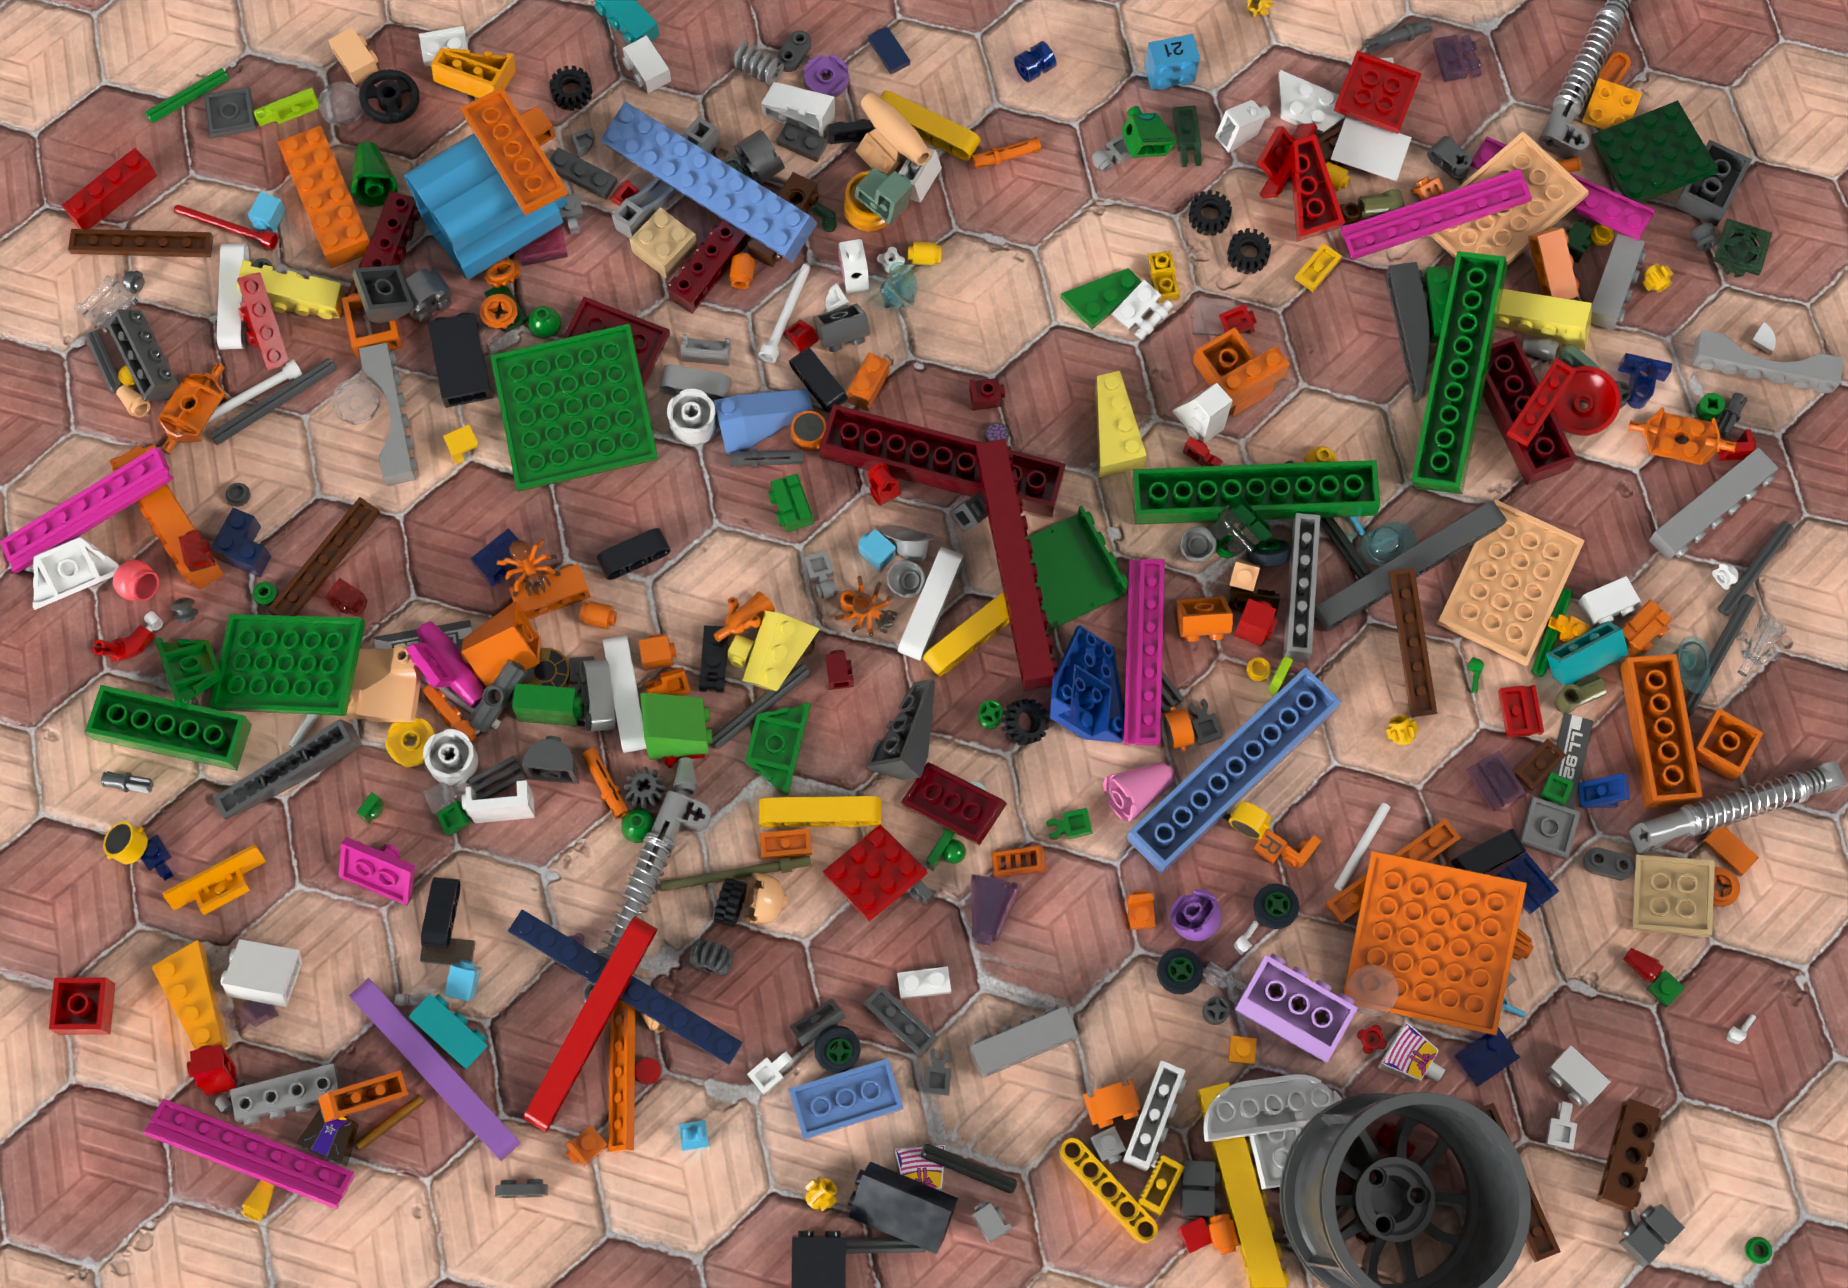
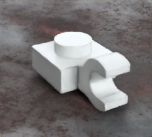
[747,1052,794,1095]
[1545,1101,1577,1150]

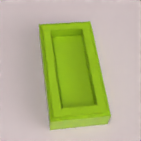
[1268,656,1293,695]

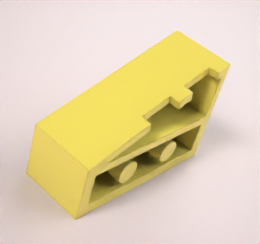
[742,611,819,691]

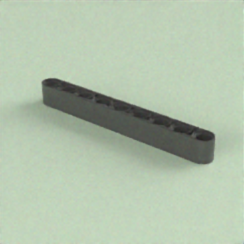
[1314,500,1507,632]

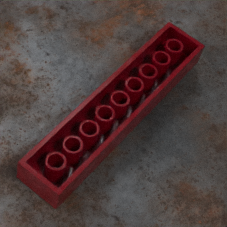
[820,404,1066,518]
[976,439,1058,691]

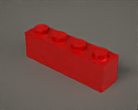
[62,148,157,229]

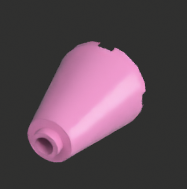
[1103,762,1175,822]

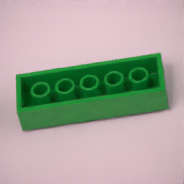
[85,685,252,771]

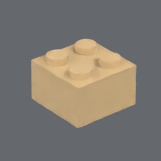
[629,207,698,279]

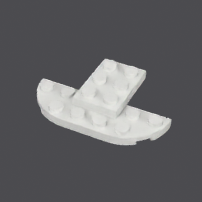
[1204,1074,1342,1189]

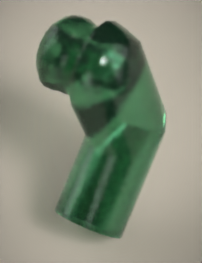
[812,202,837,232]

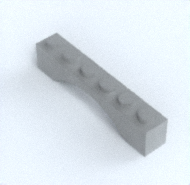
[612,116,720,238]
[1692,330,1843,393]
[359,342,418,486]

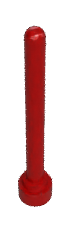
[174,205,279,251]

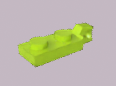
[253,88,321,127]

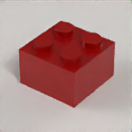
[49,977,115,1035]

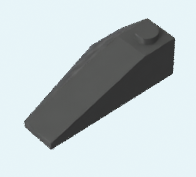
[866,679,935,780]

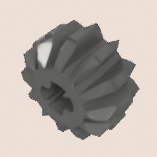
[623,767,666,810]
[689,939,734,976]

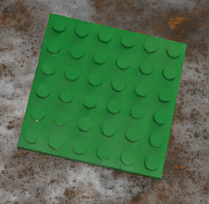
[490,324,659,492]

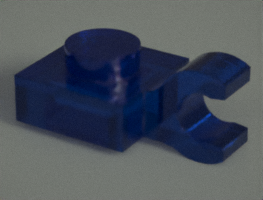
[140,834,174,881]

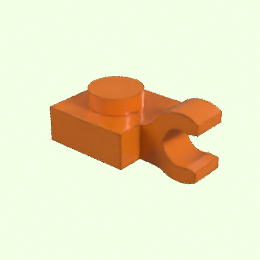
[644,667,691,696]

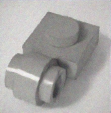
[1092,134,1131,172]
[804,550,837,599]

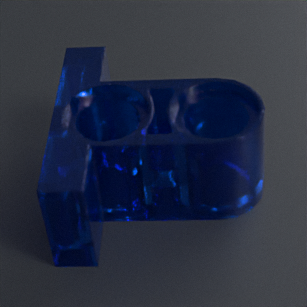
[1618,353,1672,409]

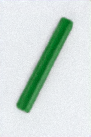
[145,68,229,123]
[1531,588,1573,677]

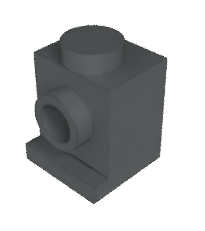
[950,492,988,532]

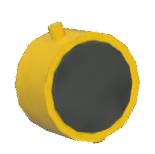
[1228,801,1272,839]
[103,821,148,865]

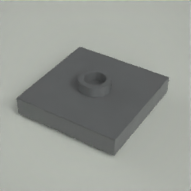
[204,87,257,139]

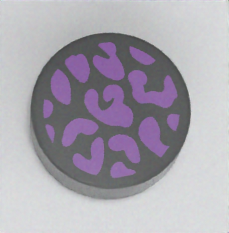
[985,422,1009,443]

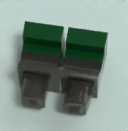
[1211,495,1272,556]

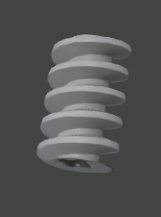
[734,40,784,86]

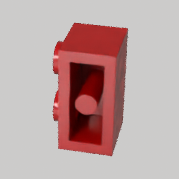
[1234,599,1278,647]
[187,1044,238,1096]

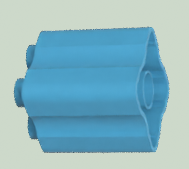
[404,133,567,281]

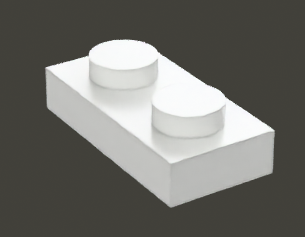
[897,966,951,1000]

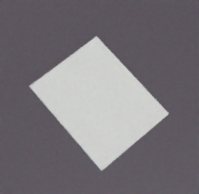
[1331,116,1412,181]

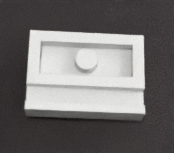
[419,26,468,67]

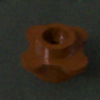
[1340,202,1361,225]

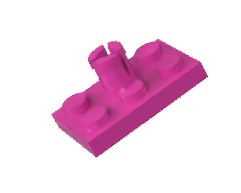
[339,837,415,906]

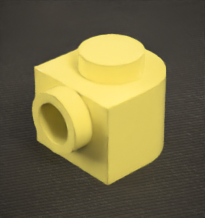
[728,634,755,669]

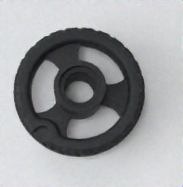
[359,69,420,124]

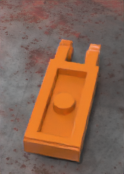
[423,684,476,743]

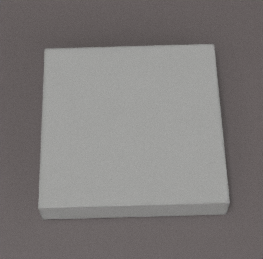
[1519,796,1581,860]

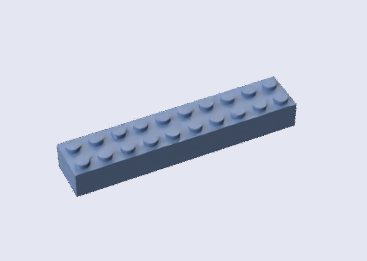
[600,101,818,263]
[1126,667,1341,875]

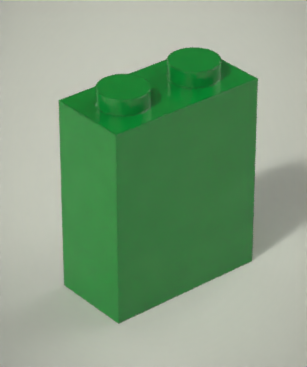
[512,683,584,727]

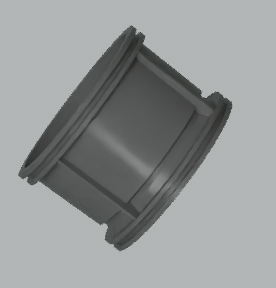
[1279,1092,1531,1288]

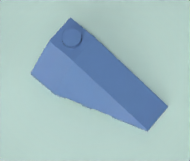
[714,389,814,454]

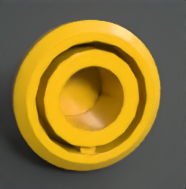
[1304,446,1337,463]

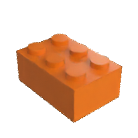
[1193,327,1275,417]

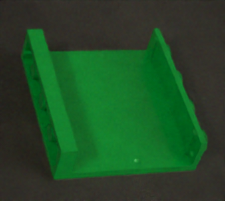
[1026,505,1129,631]

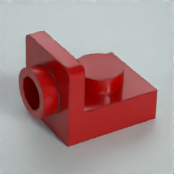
[1219,304,1257,333]
[1718,429,1756,461]

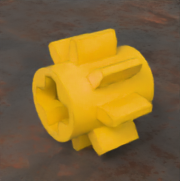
[1246,0,1274,17]
[1642,264,1673,293]
[1386,714,1419,745]
[805,1176,837,1211]

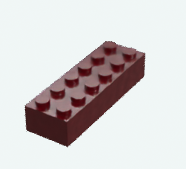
[1482,336,1577,485]

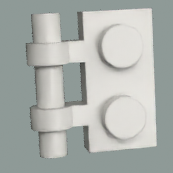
[1112,280,1173,340]

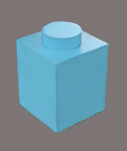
[248,192,286,232]
[858,529,896,572]
[444,960,482,1002]

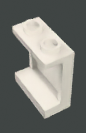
[462,780,535,823]

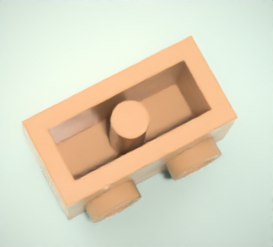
[328,27,379,86]

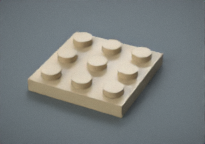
[1632,854,1715,937]

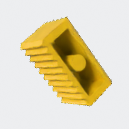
[1137,1155,1185,1217]

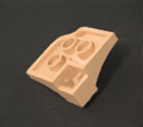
[339,645,422,722]

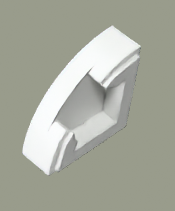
[825,284,849,312]
[1750,322,1776,355]

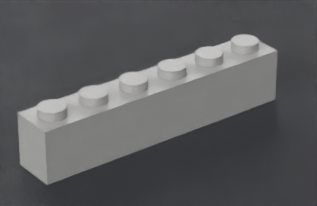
[1649,447,1779,561]
[1283,513,1320,662]

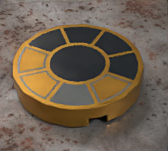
[522,648,570,687]

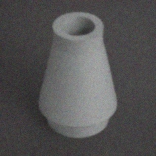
[1522,338,1558,361]
[673,757,698,797]

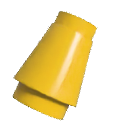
[241,1180,275,1222]

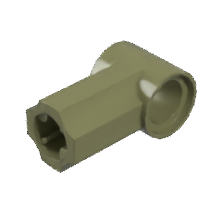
[1358,189,1405,217]
[1554,675,1607,713]

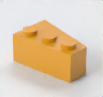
[431,48,516,98]

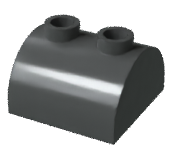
[352,265,414,323]
[813,303,870,352]
[522,736,579,784]

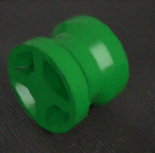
[1696,393,1725,422]
[978,700,1003,729]

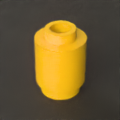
[1326,162,1351,192]
[907,241,941,266]

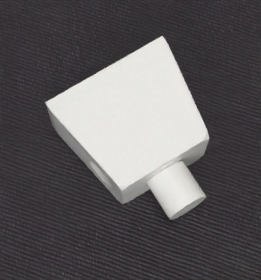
[1215,100,1270,153]

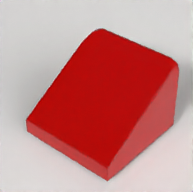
[609,180,640,206]
[783,319,819,352]
[1178,1216,1212,1254]

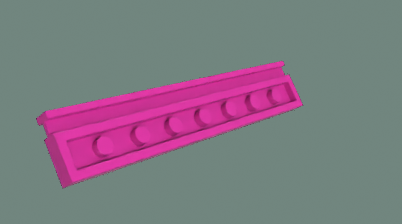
[1470,136,1655,241]
[1341,168,1532,260]
[0,447,174,573]
[1124,559,1165,746]
[144,1098,355,1209]

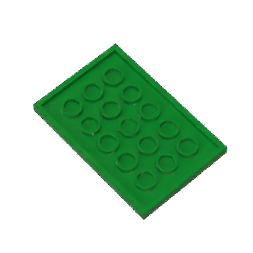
[209,614,366,716]

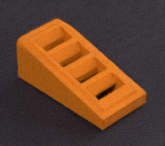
[991,845,1047,877]

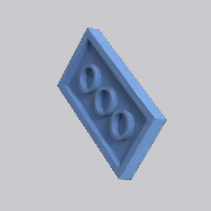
[789,1058,904,1140]

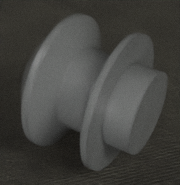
[170,598,198,623]

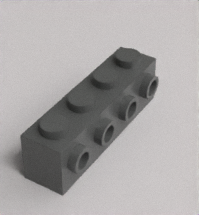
[106,310,179,400]

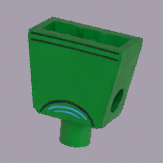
[1122,106,1177,158]

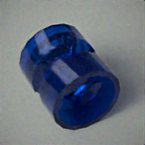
[1014,41,1057,83]

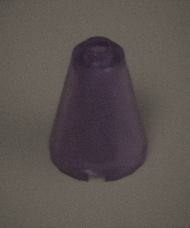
[971,874,1022,946]

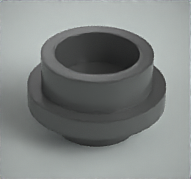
[123,270,145,294]
[226,483,251,507]

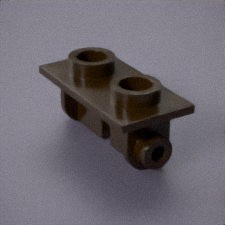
[1228,587,1280,616]

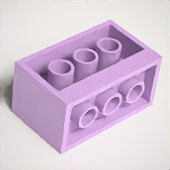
[1234,953,1358,1063]

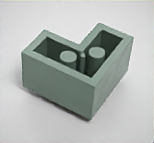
[854,167,913,225]

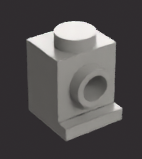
[972,1199,1012,1244]

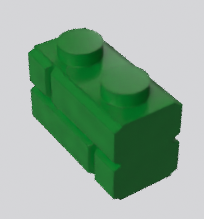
[768,474,814,532]

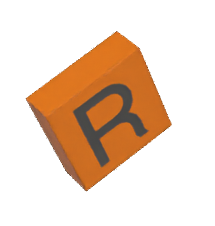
[1252,829,1288,864]

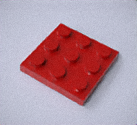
[1333,51,1422,134]
[822,824,928,922]

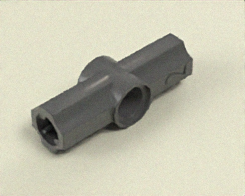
[468,659,528,733]

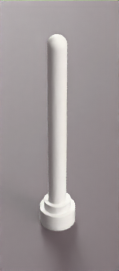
[758,263,811,363]
[207,359,302,423]

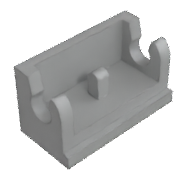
[680,334,732,366]

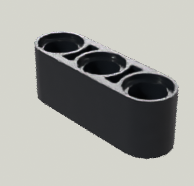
[789,348,848,413]
[597,528,671,580]
[1451,829,1526,874]
[421,877,461,948]

